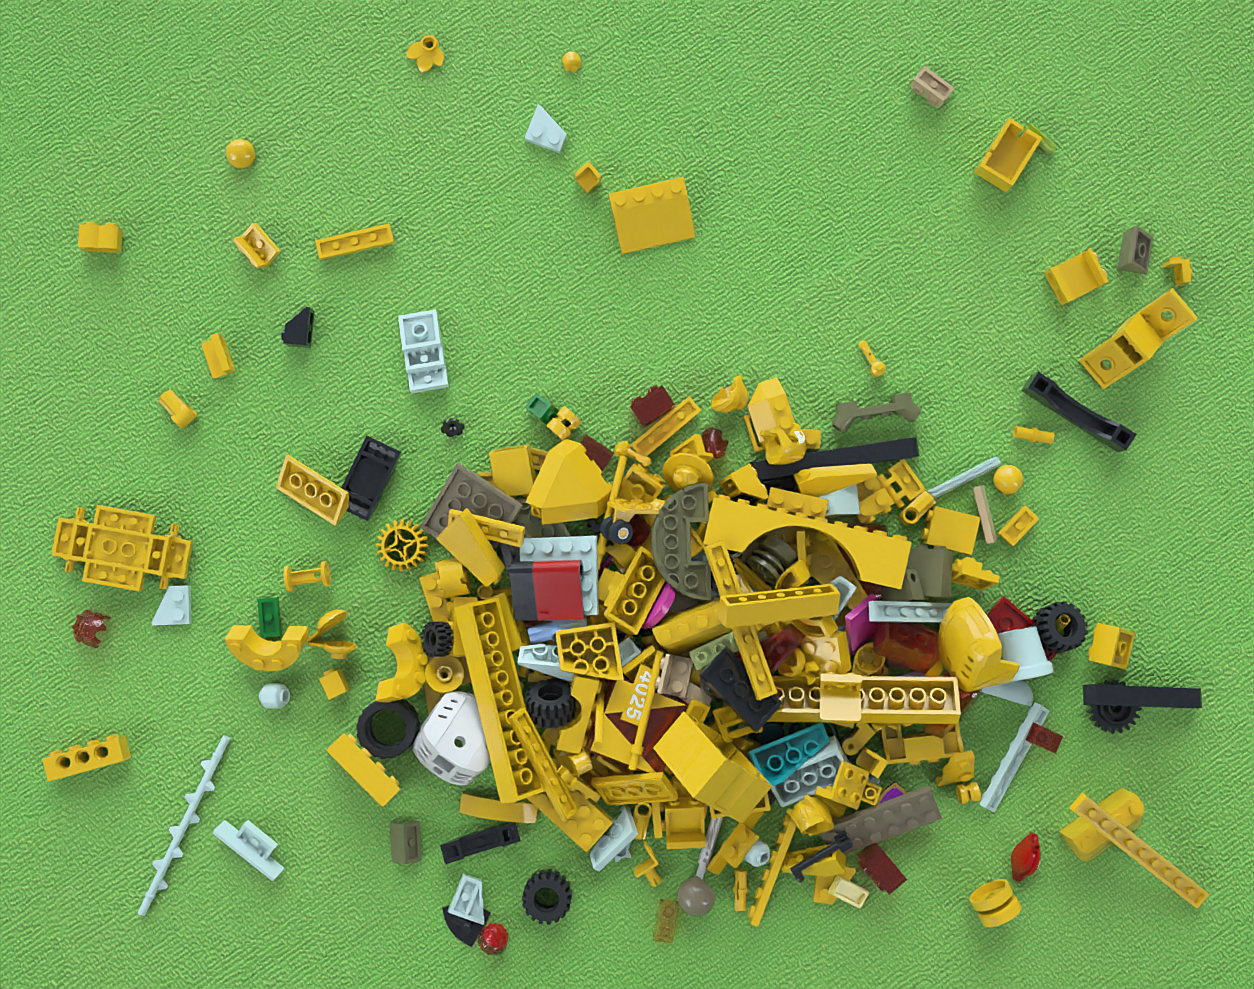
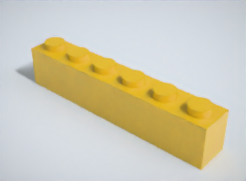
[718,584,840,628]

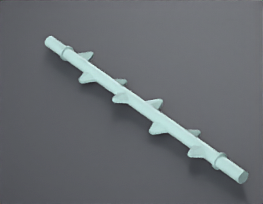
[138,735,230,916]

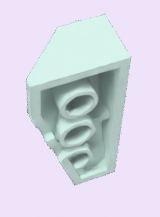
[518,643,574,682]

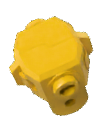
[552,742,593,776]

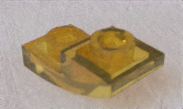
[653,899,679,943]

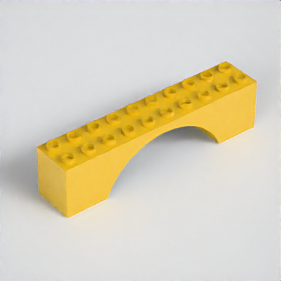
[703,494,912,589]

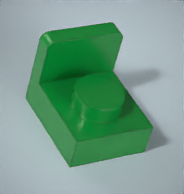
[524,393,559,425]

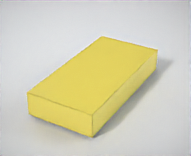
[828,875,870,909]

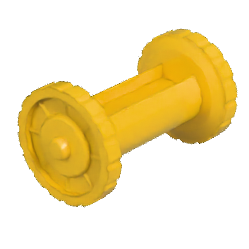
[283,561,331,592]

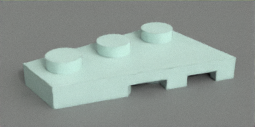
[589,804,638,871]

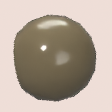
[677,876,716,917]

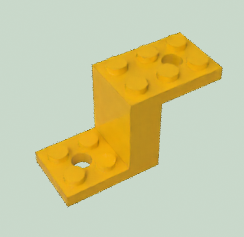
[1079,288,1198,389]

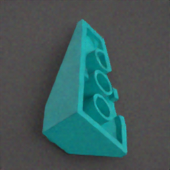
[747,723,830,786]

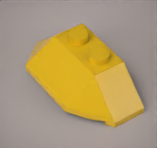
[747,377,795,446]

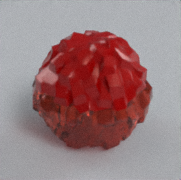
[478,923,509,955]

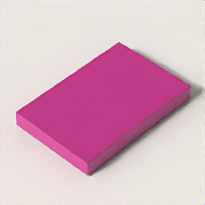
[845,594,878,656]

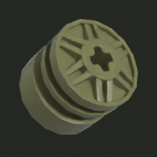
[746,535,798,586]

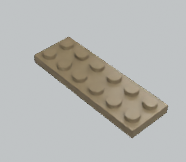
[821,785,942,854]

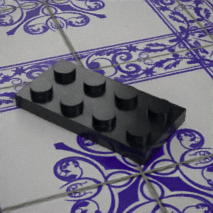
[699,646,782,733]

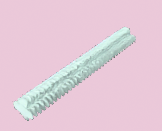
[928,456,1002,498]

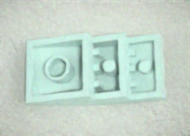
[398,310,449,394]

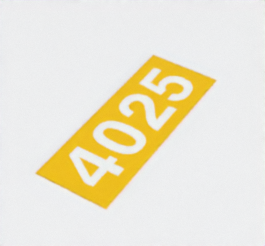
[620,664,660,726]

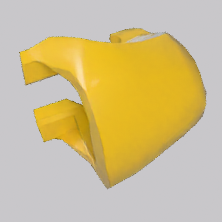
[759,423,806,465]

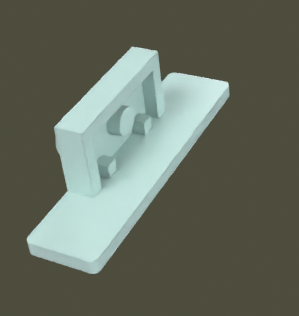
[213,820,284,881]

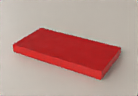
[987,596,1057,662]

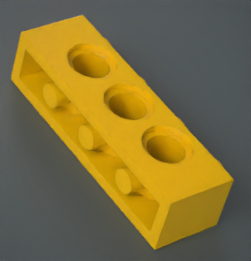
[42,734,131,782]

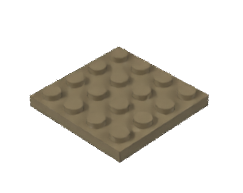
[420,463,523,551]

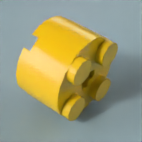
[435,557,471,599]

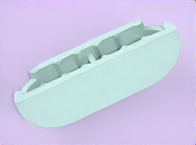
[977,680,1033,707]

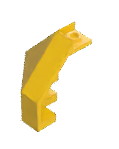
[526,438,612,525]

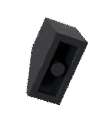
[281,307,315,348]

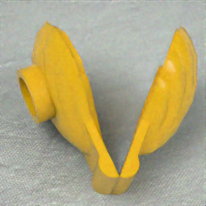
[307,609,357,659]

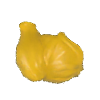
[711,375,748,413]

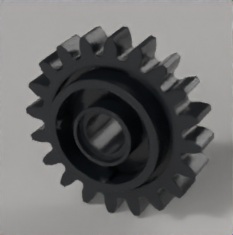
[1086,679,1142,734]

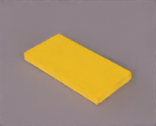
[591,772,679,806]

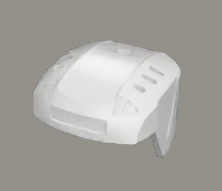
[413,691,491,786]

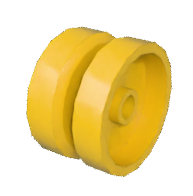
[969,879,1022,927]

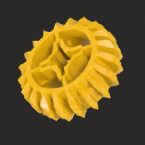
[376,519,429,571]

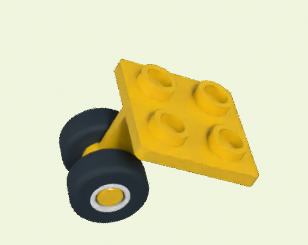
[600,498,659,545]

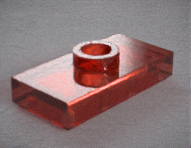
[1026,722,1063,754]

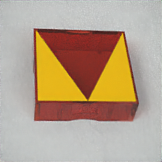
[584,678,688,773]

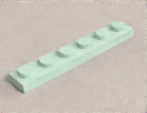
[868,601,952,623]
[980,702,1049,812]

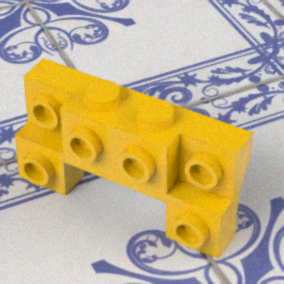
[879,722,964,765]

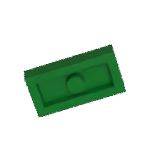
[257,597,282,638]

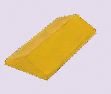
[276,455,349,526]

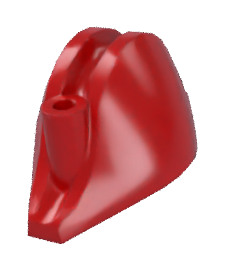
[1011,832,1041,882]

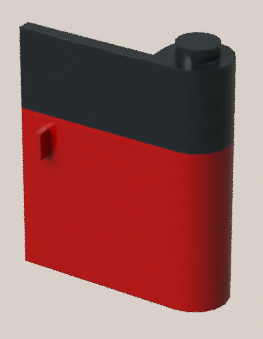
[507,560,585,621]

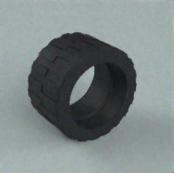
[356,699,420,759]

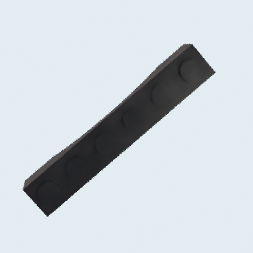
[1021,372,1137,452]

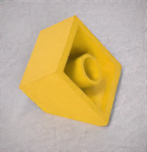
[1088,623,1135,670]

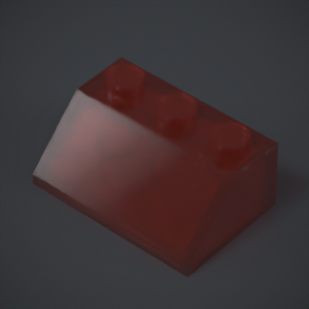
[873,622,938,674]

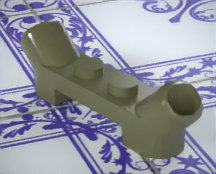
[832,393,921,432]

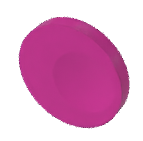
[641,581,676,629]

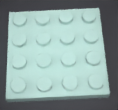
[520,536,599,615]

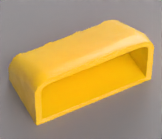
[652,595,732,655]
[1059,787,1144,861]

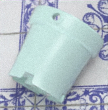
[997,626,1054,681]

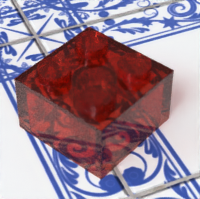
[629,385,675,429]
[857,843,907,895]

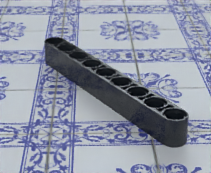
[749,437,920,480]

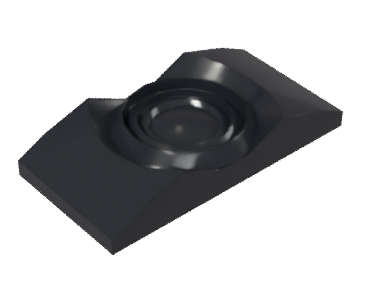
[341,435,402,521]

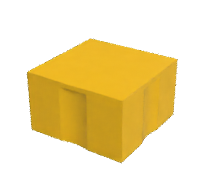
[653,711,772,823]

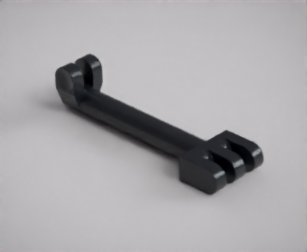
[790,831,853,882]

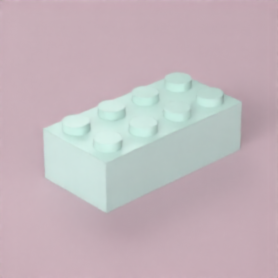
[771,735,850,807]

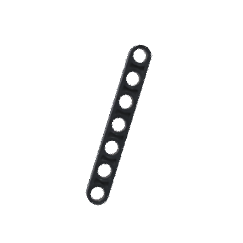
[1082,685,1202,708]

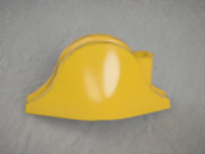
[851,638,890,676]

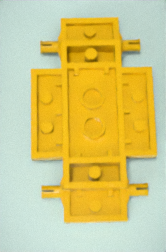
[51,505,193,591]

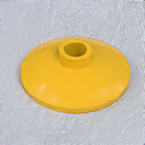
[425,655,464,693]

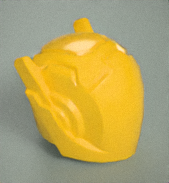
[786,795,834,836]

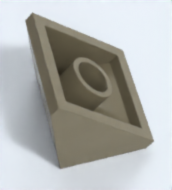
[1117,226,1153,274]

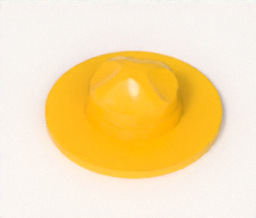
[663,453,714,492]

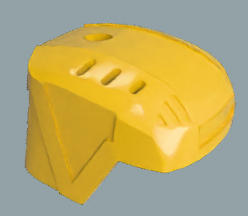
[938,597,1020,692]

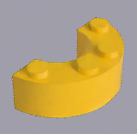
[775,559,838,639]
[375,623,429,703]
[225,625,308,671]

